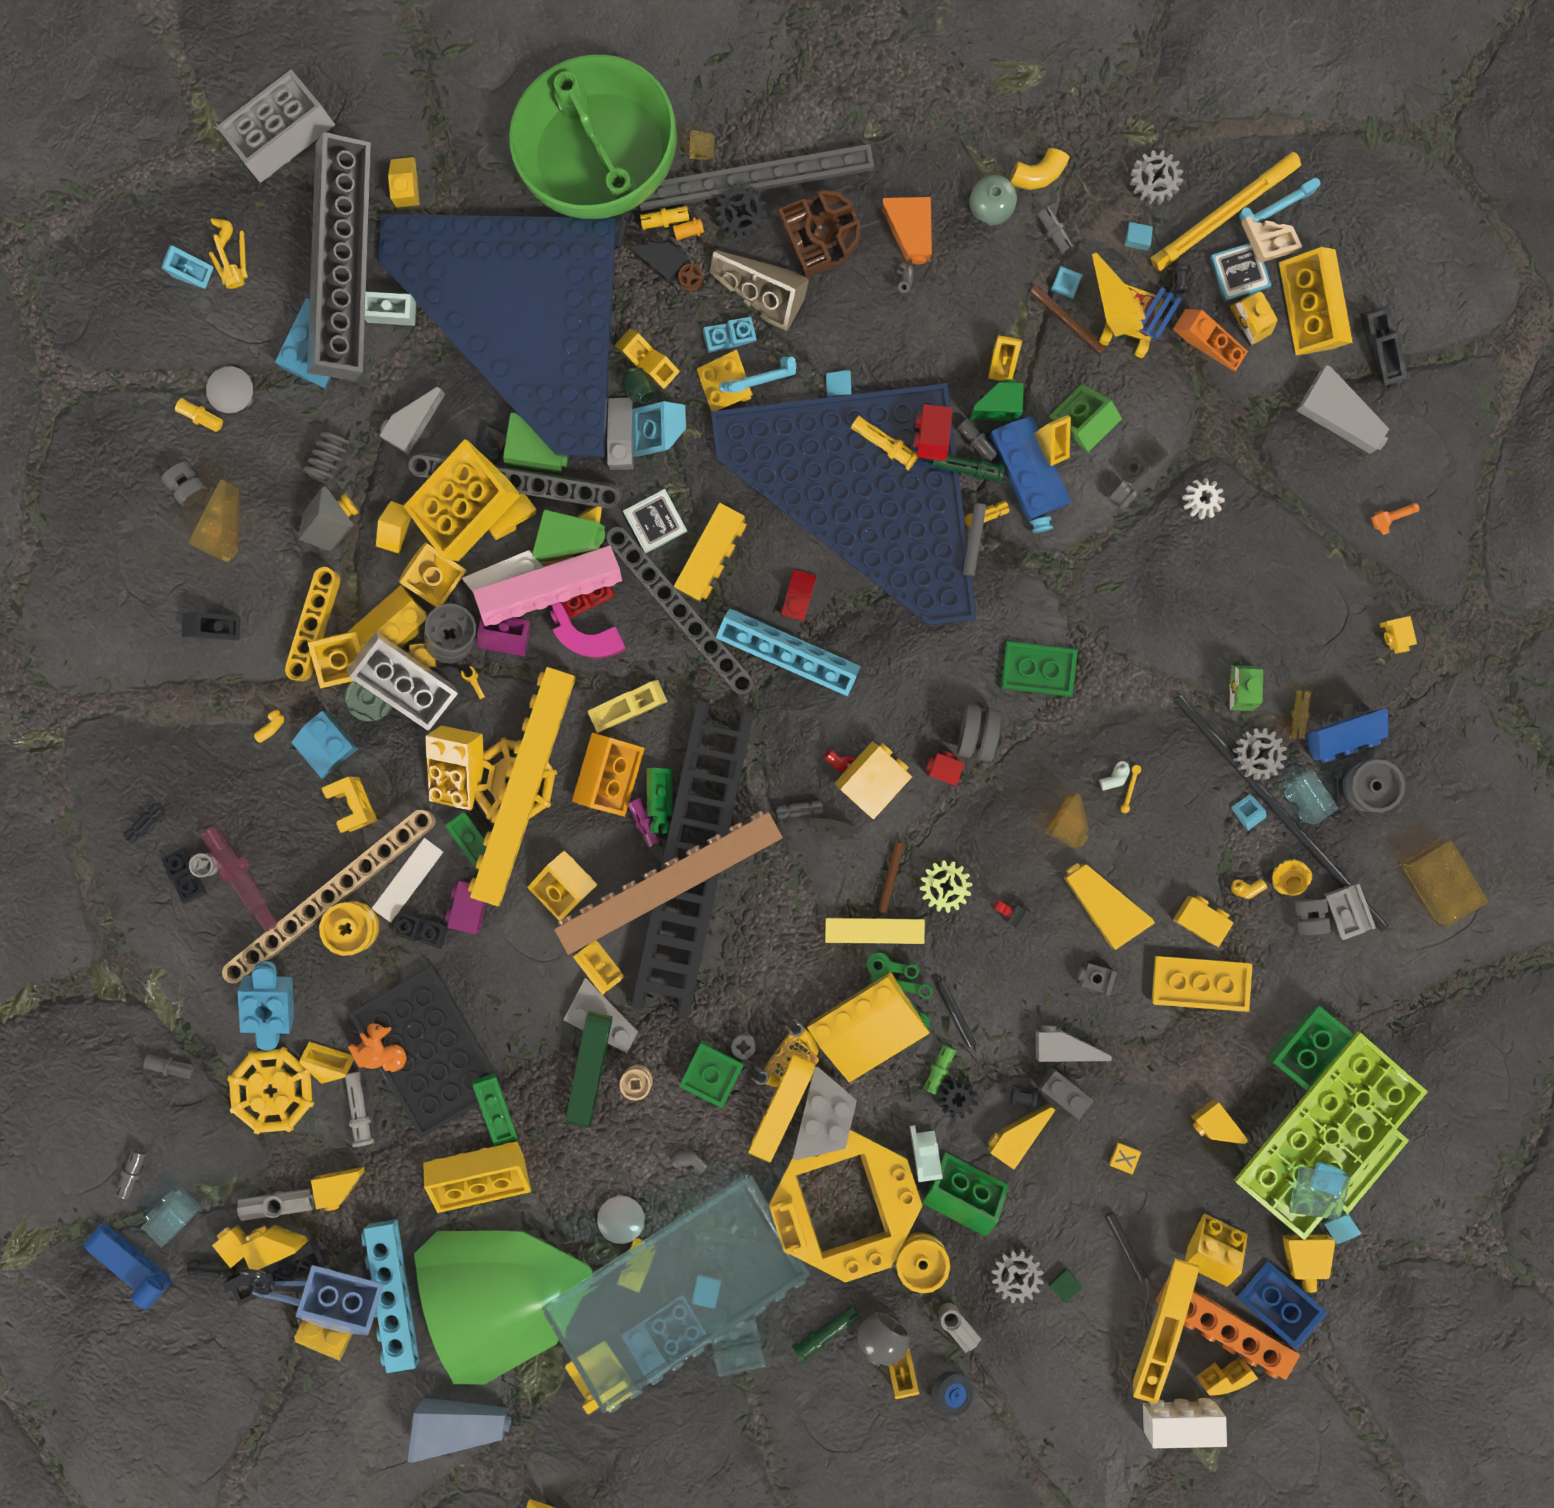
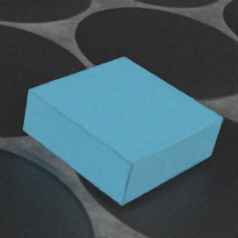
[1051,266,1082,299]

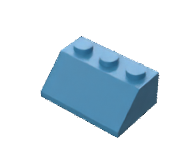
[275,298,331,389]

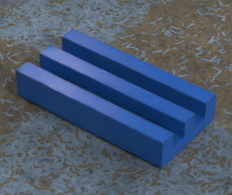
[1139,287,1182,341]

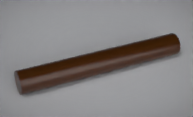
[877,842,904,913]

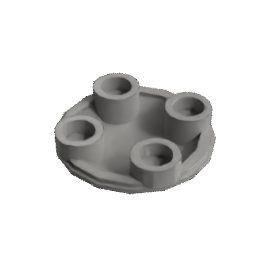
[206,366,253,413]
[597,1194,645,1244]

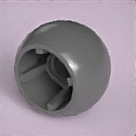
[857,1312,910,1366]

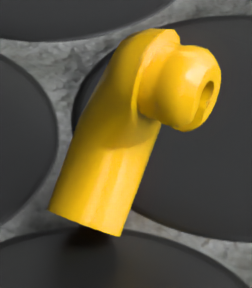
[254,710,284,743]

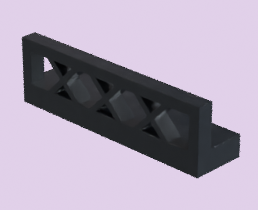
[222,1238,328,1306]

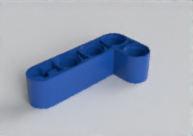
[83,1224,172,1309]

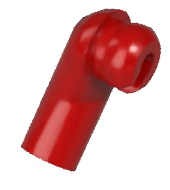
[823,749,856,772]

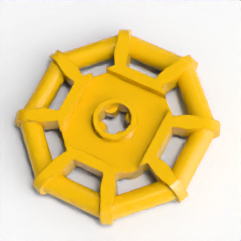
[475,737,557,820]
[227,1047,314,1135]

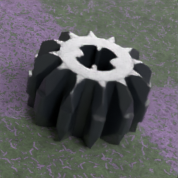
[937,1077,978,1119]

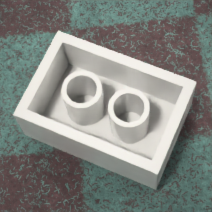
[1143,1398,1227,1448]

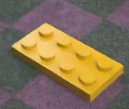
[1151,956,1252,1012]

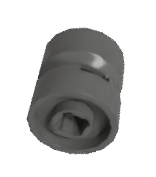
[161,462,208,507]
[1295,898,1331,935]

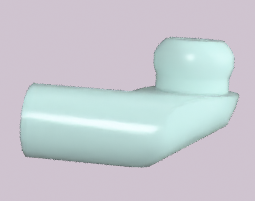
[1099,761,1130,791]

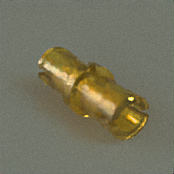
[1290,690,1312,740]

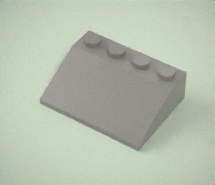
[216,69,335,183]

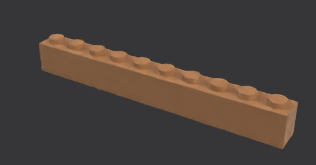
[554,811,783,955]

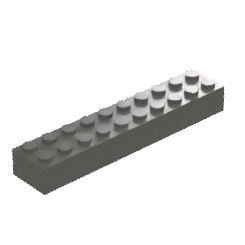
[307,132,371,381]

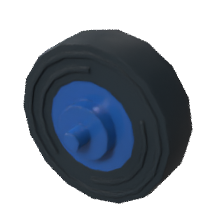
[931,1371,974,1417]

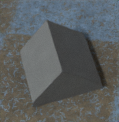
[299,486,354,551]

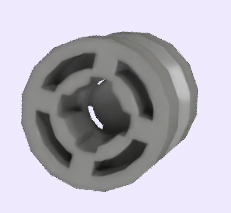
[189,853,220,877]

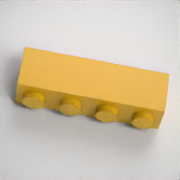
[674,503,747,602]

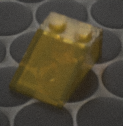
[188,479,239,562]

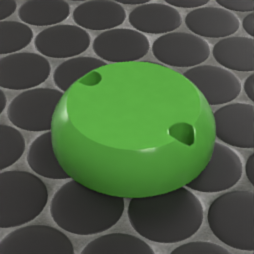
[509,55,677,219]

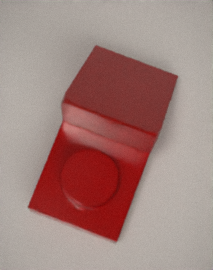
[781,570,817,622]

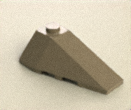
[710,250,809,331]

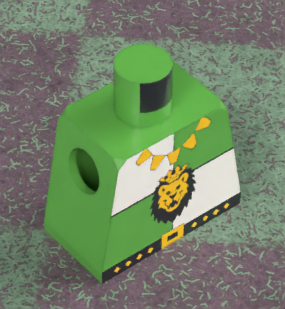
[1229,665,1263,711]

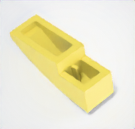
[588,680,668,733]

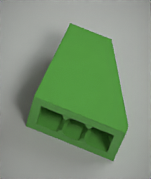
[503,413,568,474]
[532,510,605,561]

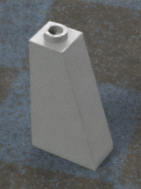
[1296,365,1389,454]

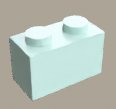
[365,292,416,326]

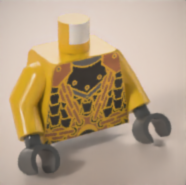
[751,1018,819,1088]

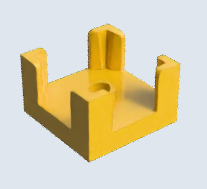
[322,777,378,833]

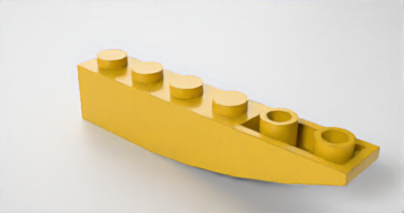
[1133,1258,1199,1404]

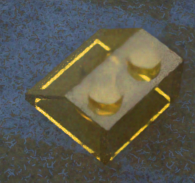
[1044,793,1089,849]

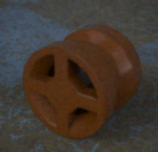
[678,264,703,292]

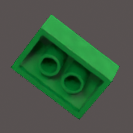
[922,1152,1009,1237]

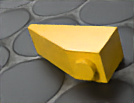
[988,1103,1055,1169]

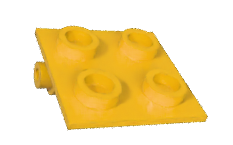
[697,350,753,412]

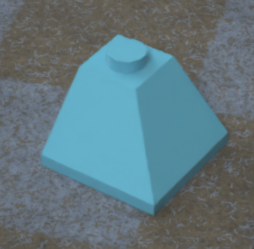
[632,401,686,457]

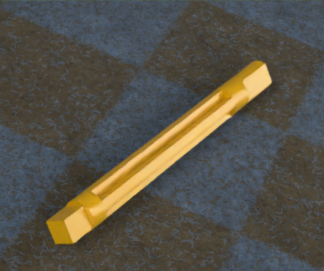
[1150,152,1301,271]

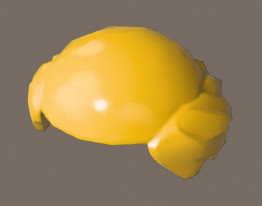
[1272,859,1312,896]

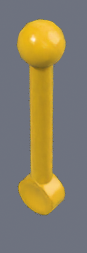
[1121,765,1141,813]

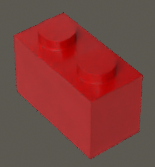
[913,404,952,461]

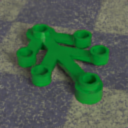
[867,952,933,1029]

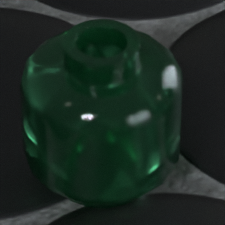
[621,367,657,404]

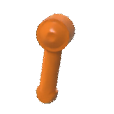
[1371,503,1420,535]

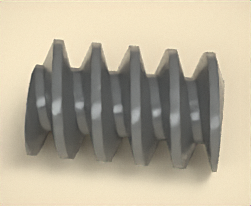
[303,432,350,486]

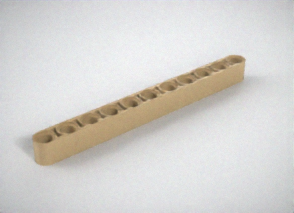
[222,810,436,983]

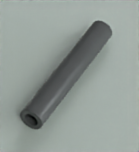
[963,503,986,576]

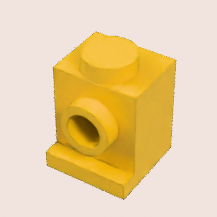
[1379,616,1417,654]

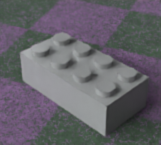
[347,631,458,731]

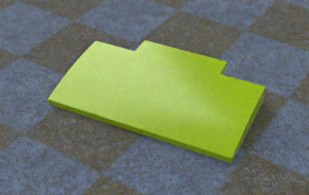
[1234,1032,1428,1240]

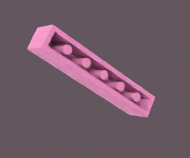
[473,546,622,626]

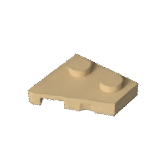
[1241,217,1302,263]

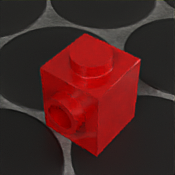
[926,751,965,786]

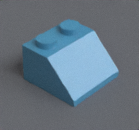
[291,711,359,779]

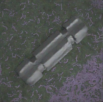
[776,800,823,819]

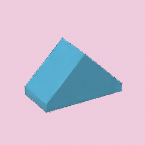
[161,245,214,289]

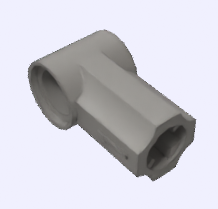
[938,1303,981,1353]

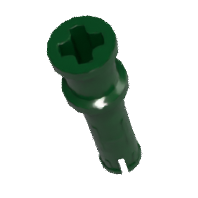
[930,455,1005,484]
[792,1305,861,1364]

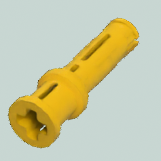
[851,416,918,471]

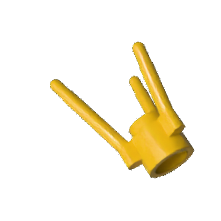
[209,230,248,289]

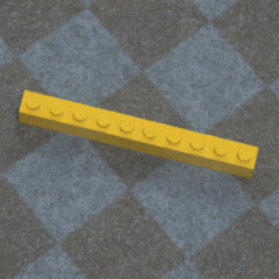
[468,667,576,906]

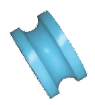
[1030,517,1053,533]

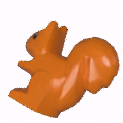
[348,1023,407,1072]

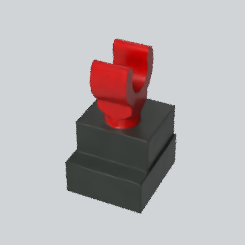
[993,900,1035,933]

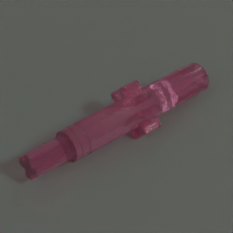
[201,827,278,932]

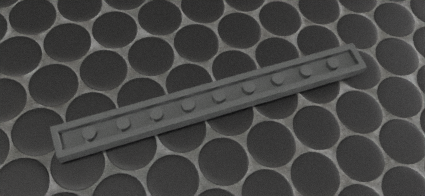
[640,144,874,211]

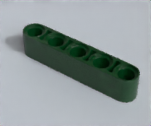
[566,1011,613,1128]

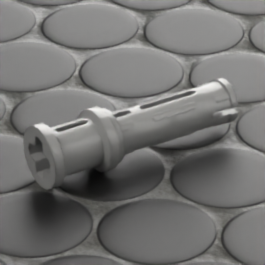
[345,1072,374,1147]

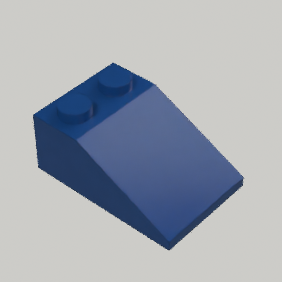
[1237,1261,1328,1351]

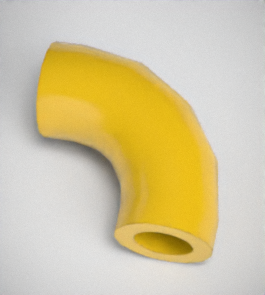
[1009,148,1070,190]

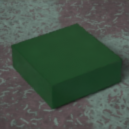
[1048,1268,1083,1303]

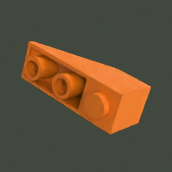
[1173,309,1248,371]

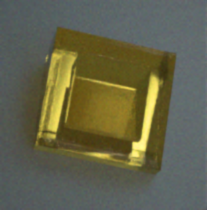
[689,130,715,159]

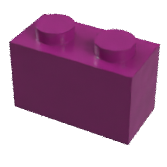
[477,617,530,656]
[446,880,486,934]

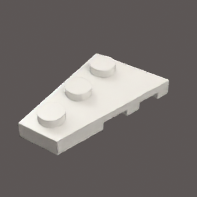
[462,550,545,591]

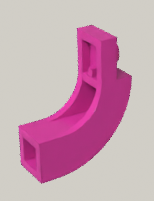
[550,602,627,659]

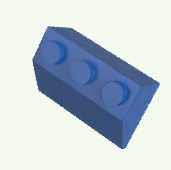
[1304,708,1388,763]

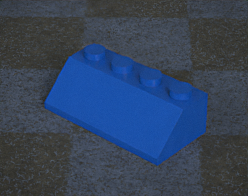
[989,417,1071,523]

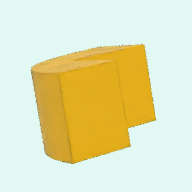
[615,328,680,389]

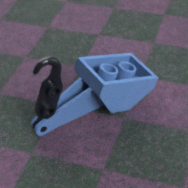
[240,1265,384,1335]

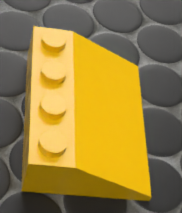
[403,439,520,561]
[807,972,930,1083]

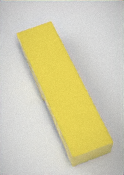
[825,917,925,944]

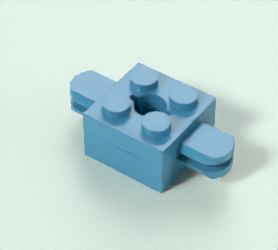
[238,961,294,1051]

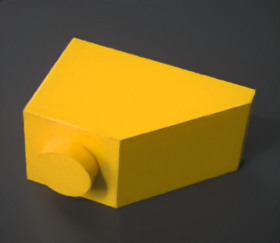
[388,157,420,208]
[1191,1099,1248,1144]
[311,1167,365,1211]

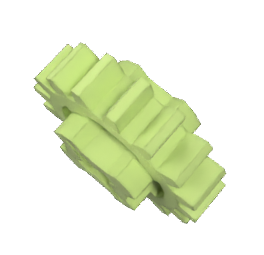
[919,860,972,913]

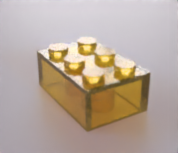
[1401,840,1489,927]

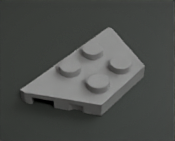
[793,1067,857,1160]

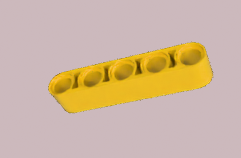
[285,567,340,682]
[748,1054,816,1163]

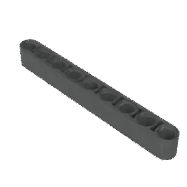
[409,452,622,508]
[607,527,753,695]

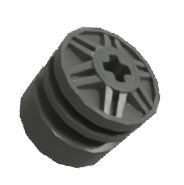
[423,604,476,663]

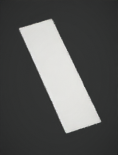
[372,838,443,923]

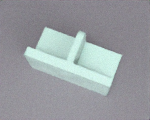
[910,1125,943,1182]

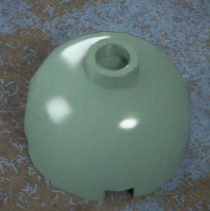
[969,174,1017,225]

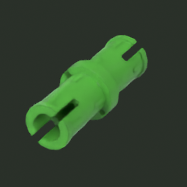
[923,1044,956,1095]

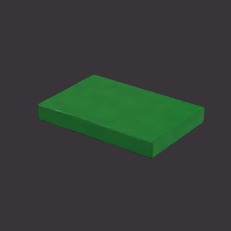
[1001,641,1078,697]

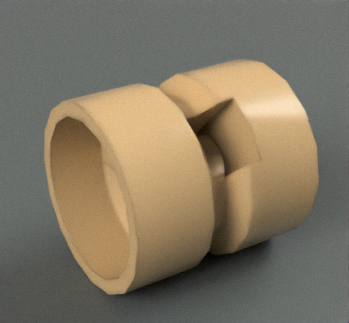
[620,1064,653,1101]

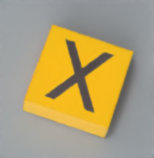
[1109,1142,1141,1175]

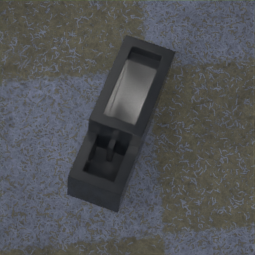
[1360,307,1407,385]

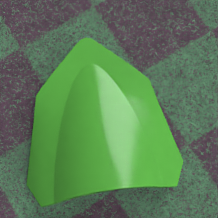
[414,1231,593,1385]

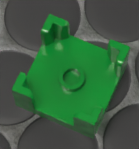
[679,1040,744,1108]

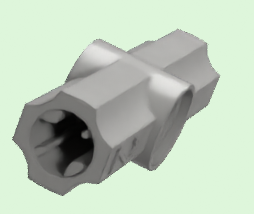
[237,1188,315,1221]

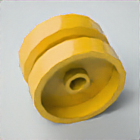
[319,901,379,956]
[895,1232,950,1293]

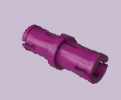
[627,798,662,847]

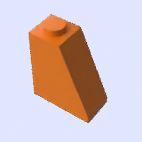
[882,197,932,265]

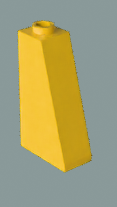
[1063,863,1155,950]

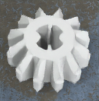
[1183,478,1225,520]

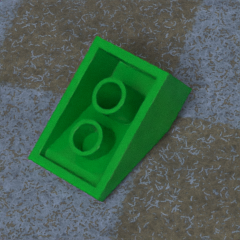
[1266,1006,1354,1091]

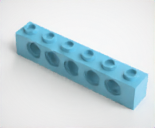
[716,609,861,696]
[362,1219,420,1373]

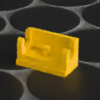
[573,940,625,995]

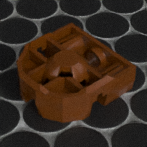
[777,190,861,278]

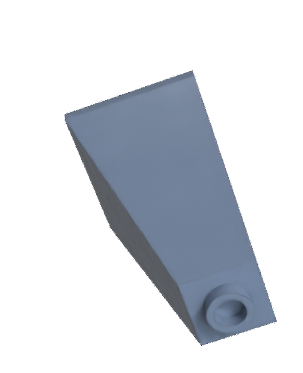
[408,1397,511,1463]

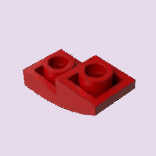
[563,586,616,618]

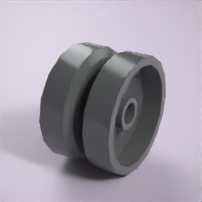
[957,705,1001,762]
[1342,759,1405,812]

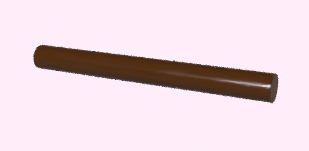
[1030,285,1106,355]

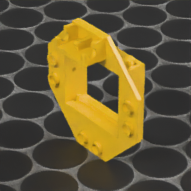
[769,1130,922,1282]

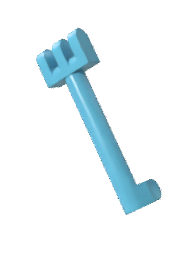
[1239,178,1320,222]
[719,357,796,393]

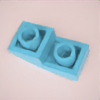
[702,317,757,353]

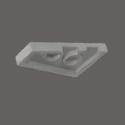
[564,977,639,1053]

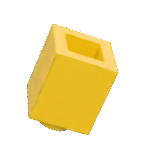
[212,1225,247,1268]

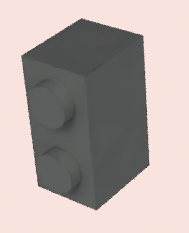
[1037,1067,1094,1120]

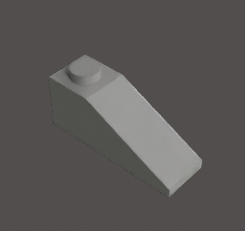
[380,387,445,455]
[607,398,634,470]
[1035,1025,1111,1062]

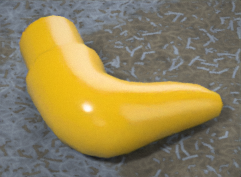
[211,218,233,248]

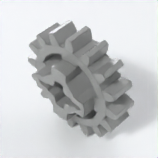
[1130,150,1183,204]
[1233,728,1287,780]
[991,1249,1044,1303]

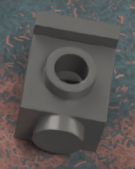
[1077,962,1117,995]

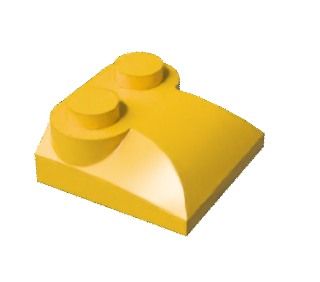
[398,542,466,607]

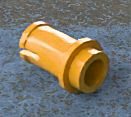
[673,217,704,241]

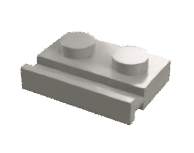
[1324,882,1376,940]

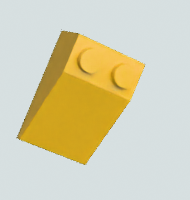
[1092,253,1146,337]

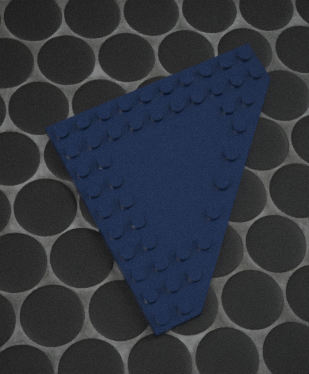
[378,214,617,458]
[711,383,976,626]

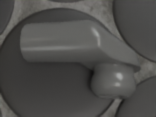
[897,262,914,293]
[671,1150,708,1174]

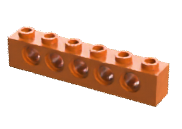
[1155,1279,1300,1380]

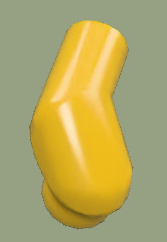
[1231,878,1267,899]

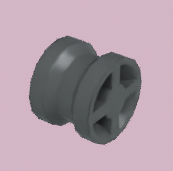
[1109,480,1139,510]
[731,1033,756,1059]

